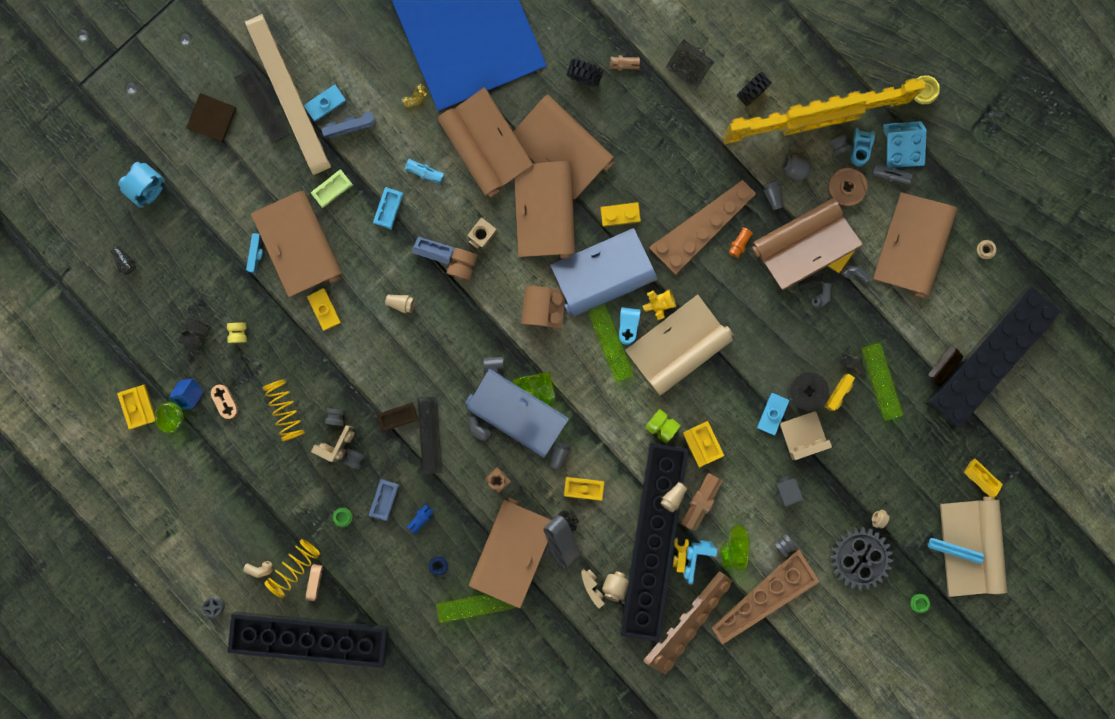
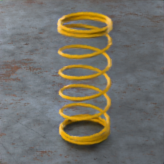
[262,380,305,441]
[264,539,320,598]

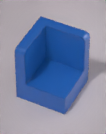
[169,378,203,410]

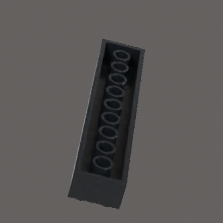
[620,443,689,642]

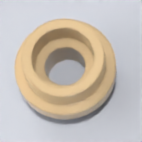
[977,240,996,259]
[872,509,889,528]

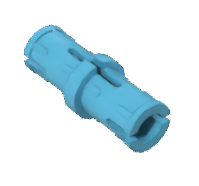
[405,159,444,185]

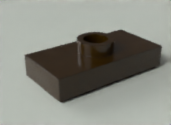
[928,345,964,386]
[376,402,419,432]

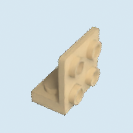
[780,411,832,460]
[311,426,355,462]

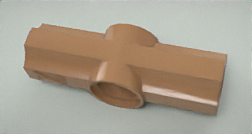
[485,467,510,493]
[681,473,723,532]

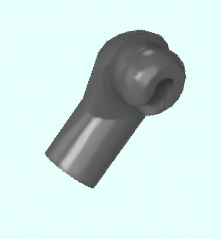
[841,265,871,283]

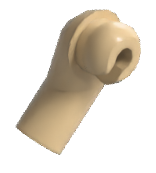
[243,561,273,578]

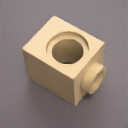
[467,218,497,249]

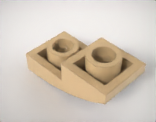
[581,568,605,608]

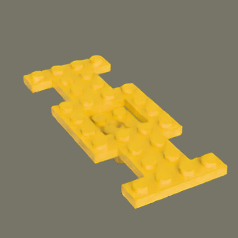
[723,79,926,144]

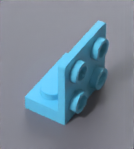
[883,121,926,168]

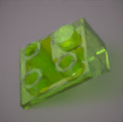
[513,371,555,406]

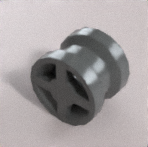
[829,134,852,156]
[325,408,346,426]
[342,449,365,470]
[773,534,797,558]
[202,597,225,617]

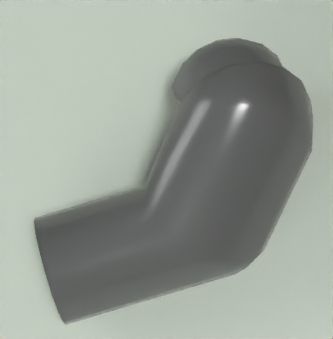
[812,283,832,309]
[468,416,491,441]

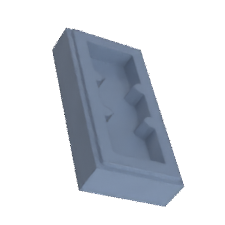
[412,237,454,264]
[369,479,399,521]

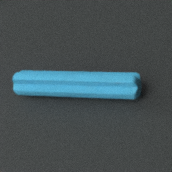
[928,538,984,564]

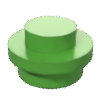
[333,508,353,527]
[910,594,930,613]

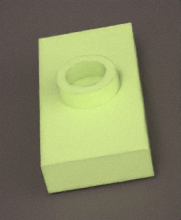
[311,169,353,208]

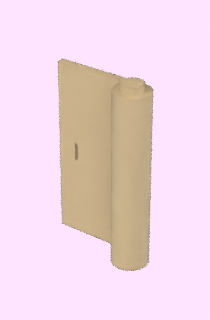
[625,294,734,396]
[940,496,1008,597]

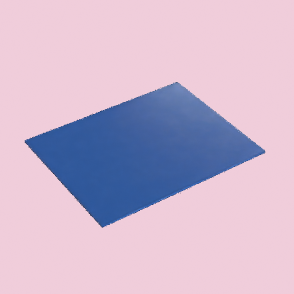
[392,0,547,111]

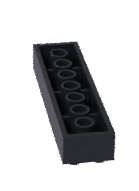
[926,287,1061,428]
[227,611,389,668]

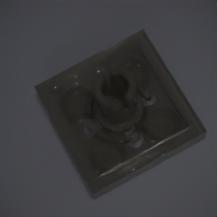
[666,39,714,90]

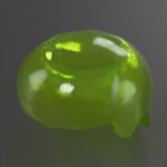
[154,402,184,433]

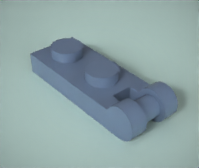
[321,112,376,139]

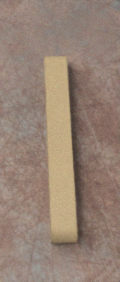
[245,14,331,175]

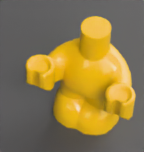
[643,289,676,320]

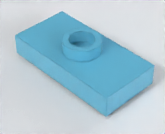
[304,85,346,122]
[373,187,404,230]
[246,233,263,274]
[757,393,789,435]

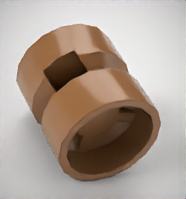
[446,248,478,281]

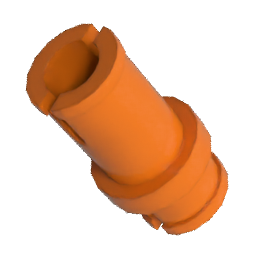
[728,227,753,258]

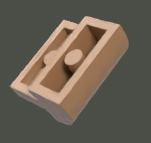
[521,286,565,329]

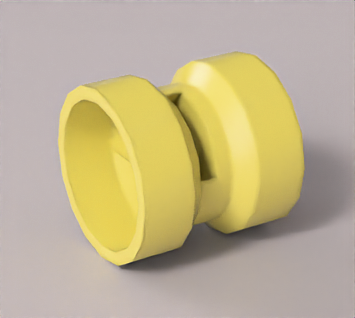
[227,323,247,343]

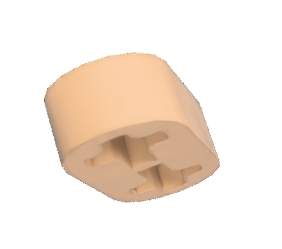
[211,385,238,419]
[306,564,323,602]

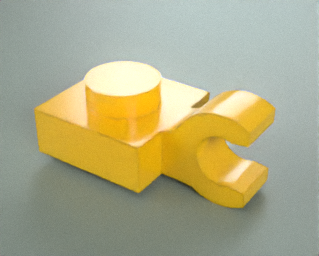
[673,538,689,573]

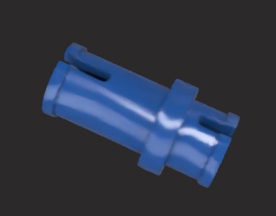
[407,504,434,534]

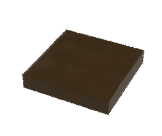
[186,93,236,143]

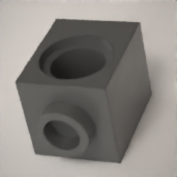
[775,475,803,507]

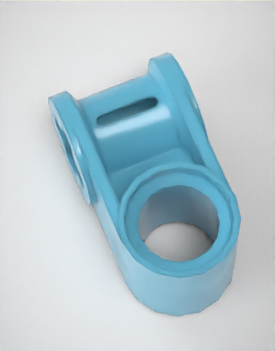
[850,128,875,167]
[619,307,640,345]

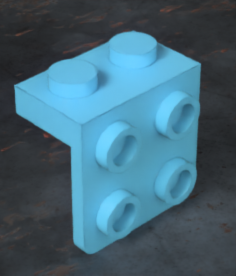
[683,540,717,584]

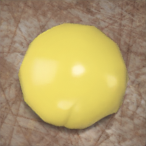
[914,75,940,104]

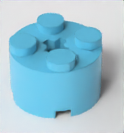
[118,162,165,208]

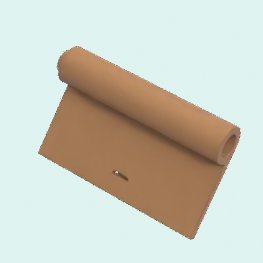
[437,87,533,198]
[513,95,614,200]
[515,161,575,259]
[251,191,342,297]
[873,192,958,299]
[751,198,863,291]
[469,497,551,608]

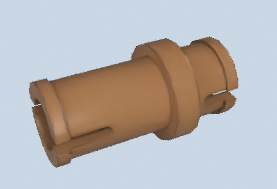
[610,55,640,71]

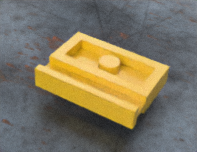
[824,374,855,411]
[117,384,157,430]
[683,421,724,467]

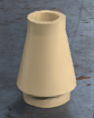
[385,294,415,314]
[661,482,687,512]

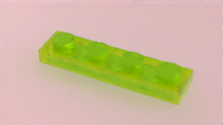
[587,304,634,382]
[861,342,903,421]
[436,594,515,623]

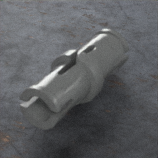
[872,164,912,185]

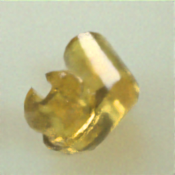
[402,84,427,108]

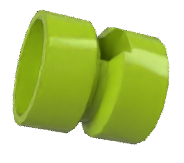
[645,409,681,444]

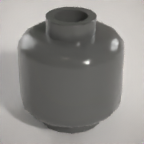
[782,153,812,181]

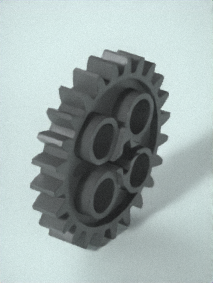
[829,527,893,590]

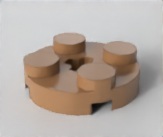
[828,168,868,207]

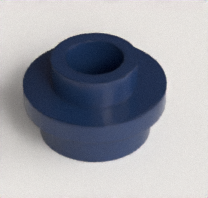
[429,556,448,576]

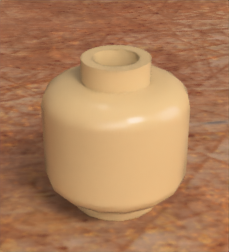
[602,572,628,602]

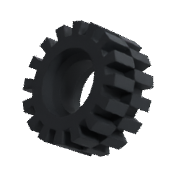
[566,59,604,87]
[736,72,772,107]

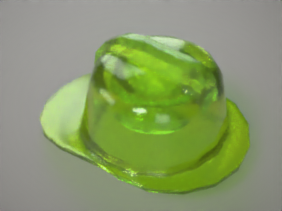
[720,525,750,570]

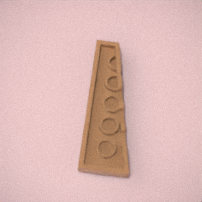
[649,180,756,275]
[711,549,820,645]
[643,571,733,675]

